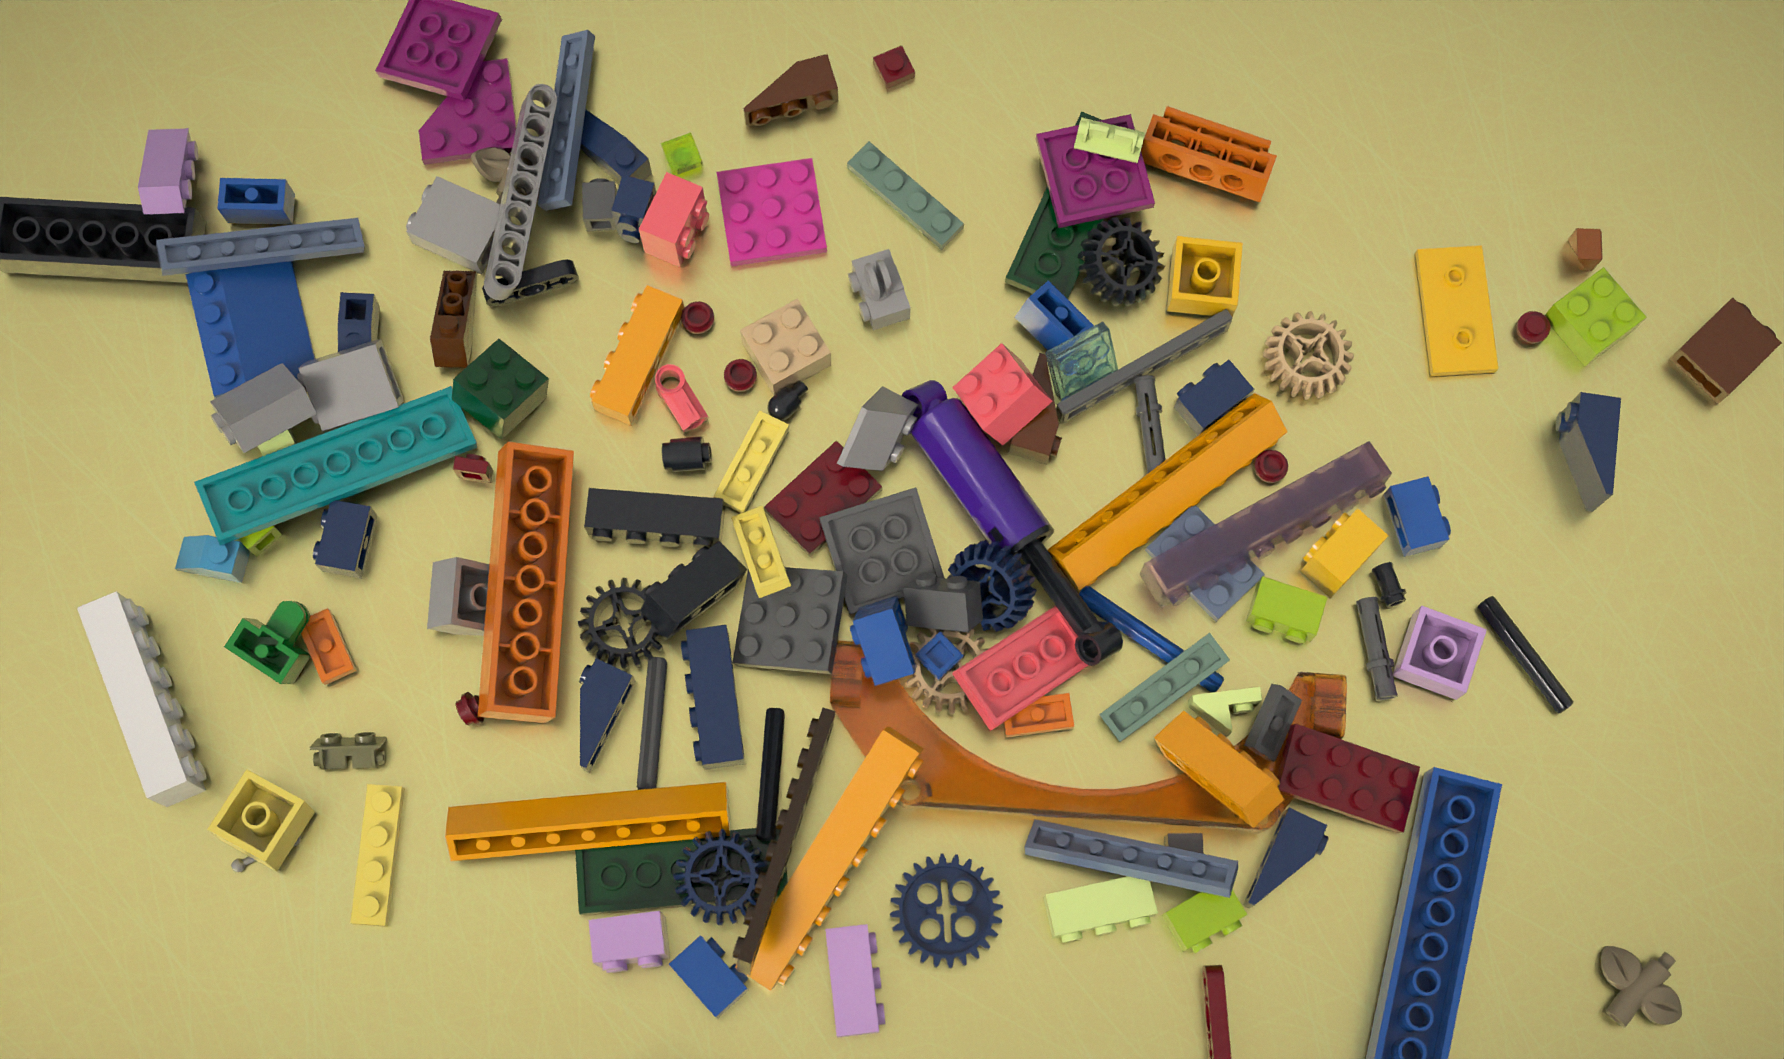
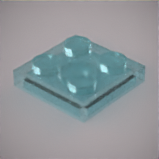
[1045,322,1118,402]

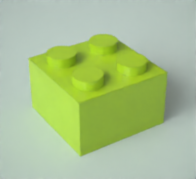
[1545,267,1647,367]

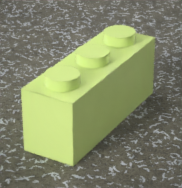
[1043,876,1158,943]

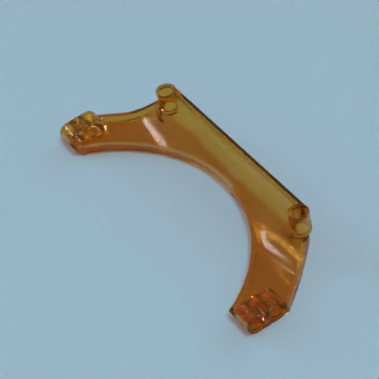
[830,640,1347,834]

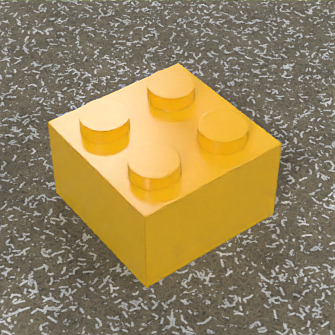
[1167,236,1243,317]
[1300,508,1389,599]

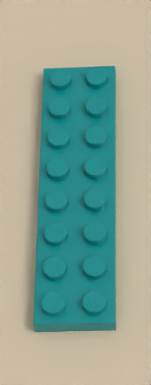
[194,386,477,546]

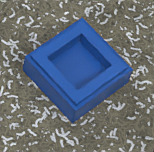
[915,631,964,681]

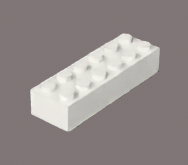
[77,591,207,807]

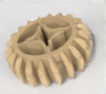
[1263,310,1354,400]
[905,628,989,715]

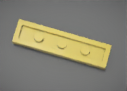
[350,784,405,927]

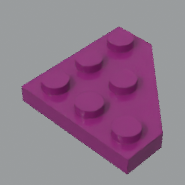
[419,58,517,165]

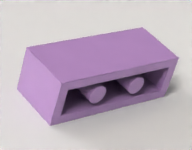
[138,128,198,214]
[825,924,885,1038]

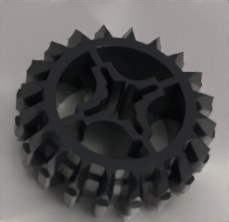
[1077,217,1165,306]
[578,577,668,670]

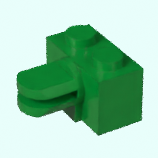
[224,601,311,684]

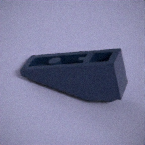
[580,109,652,185]
[579,658,636,773]
[1243,807,1329,908]

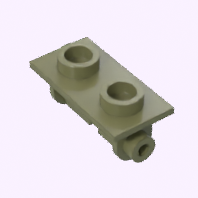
[310,732,386,769]

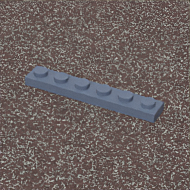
[538,30,595,211]
[156,218,365,276]
[1024,819,1238,898]

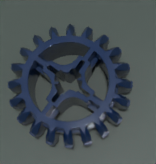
[947,540,1037,632]
[673,829,768,926]

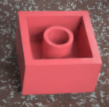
[639,172,709,267]
[952,343,1052,446]

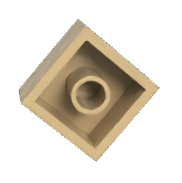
[740,298,831,395]

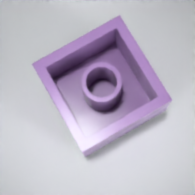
[1393,606,1487,700]
[589,911,670,973]

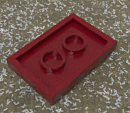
[764,440,883,557]

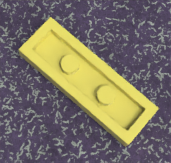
[713,410,789,513]
[731,506,791,598]

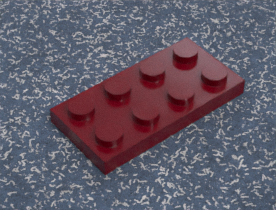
[1277,724,1420,833]

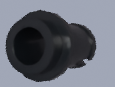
[1372,562,1407,607]

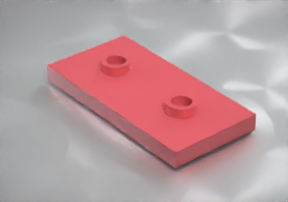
[952,606,1089,731]

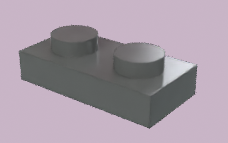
[1244,684,1302,762]

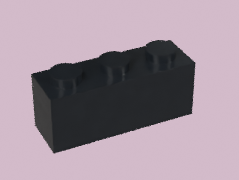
[640,541,747,639]

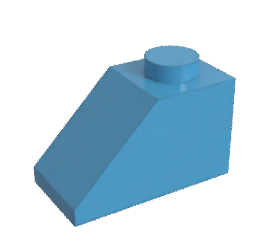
[175,535,250,583]

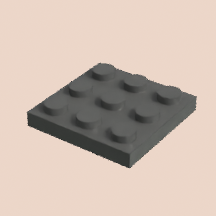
[819,487,945,614]
[732,567,848,674]

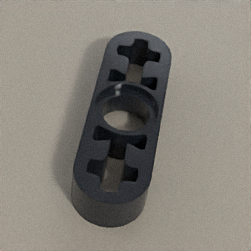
[482,259,578,306]

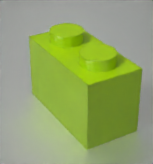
[1246,576,1328,643]
[1162,889,1248,953]

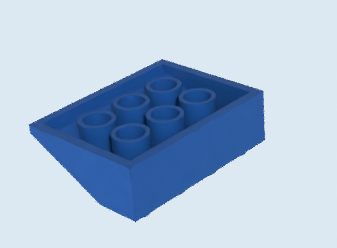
[185,261,316,398]

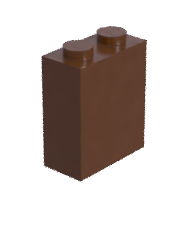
[1669,298,1782,404]

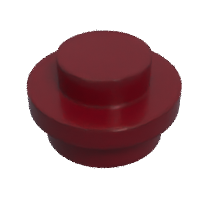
[681,301,715,334]
[1516,311,1551,344]
[724,359,757,392]
[1254,450,1288,483]
[455,692,484,726]

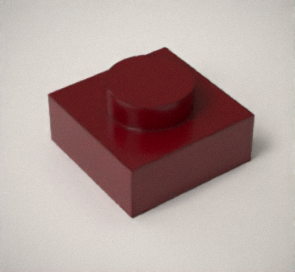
[873,45,915,89]
[453,454,494,483]

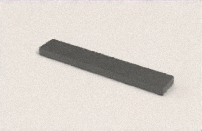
[1056,309,1233,423]

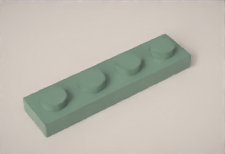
[847,141,964,250]
[1099,632,1230,742]

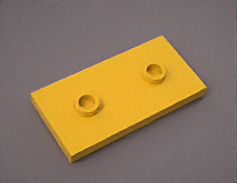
[1415,245,1499,376]

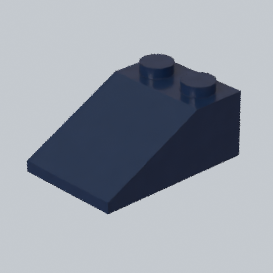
[1556,392,1621,512]

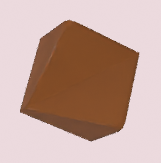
[1568,228,1603,271]

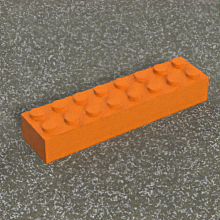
[478,442,574,723]

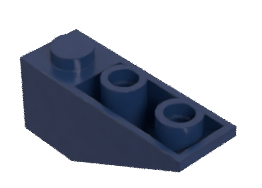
[338,292,380,352]

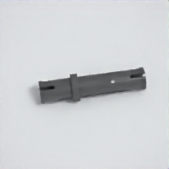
[1134,375,1166,474]
[1356,597,1398,701]

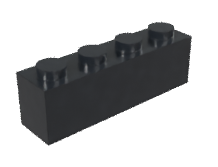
[584,488,725,549]

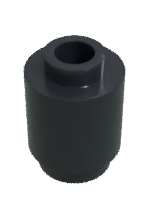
[662,436,712,472]

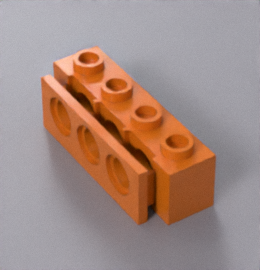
[1141,106,1277,202]

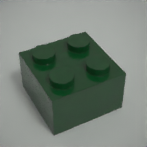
[452,338,549,440]

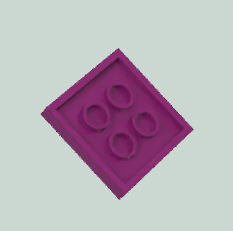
[375,0,502,101]
[1036,114,1155,228]

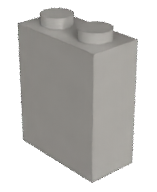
[406,176,511,274]
[297,338,404,431]
[210,363,317,453]

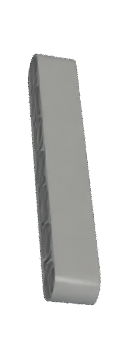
[484,84,557,300]

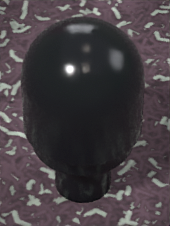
[767,380,808,421]

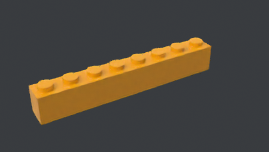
[1048,393,1288,591]
[735,726,924,991]
[445,782,730,861]

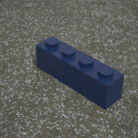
[681,625,745,770]

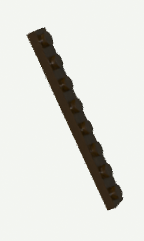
[732,707,836,975]

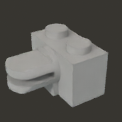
[848,249,911,330]

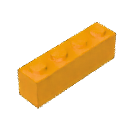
[590,285,685,425]
[1154,710,1284,828]

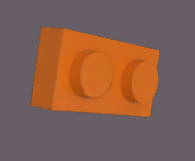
[301,608,357,685]
[1004,693,1074,738]

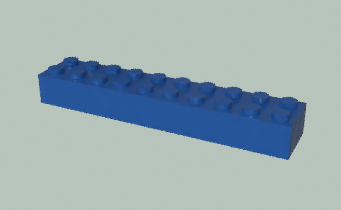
[1366,767,1502,1059]

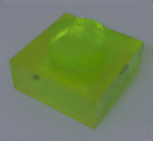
[661,133,703,175]

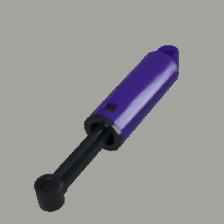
[902,380,1123,666]

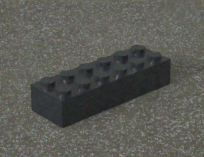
[0,197,206,283]

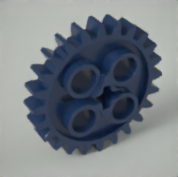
[890,854,1003,969]

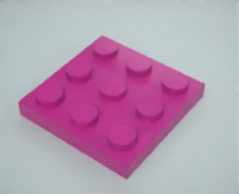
[716,158,827,267]

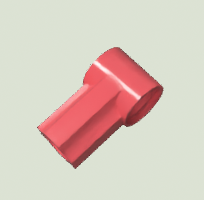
[655,364,709,433]

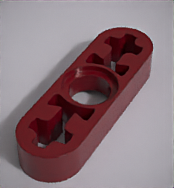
[1202,965,1231,1059]

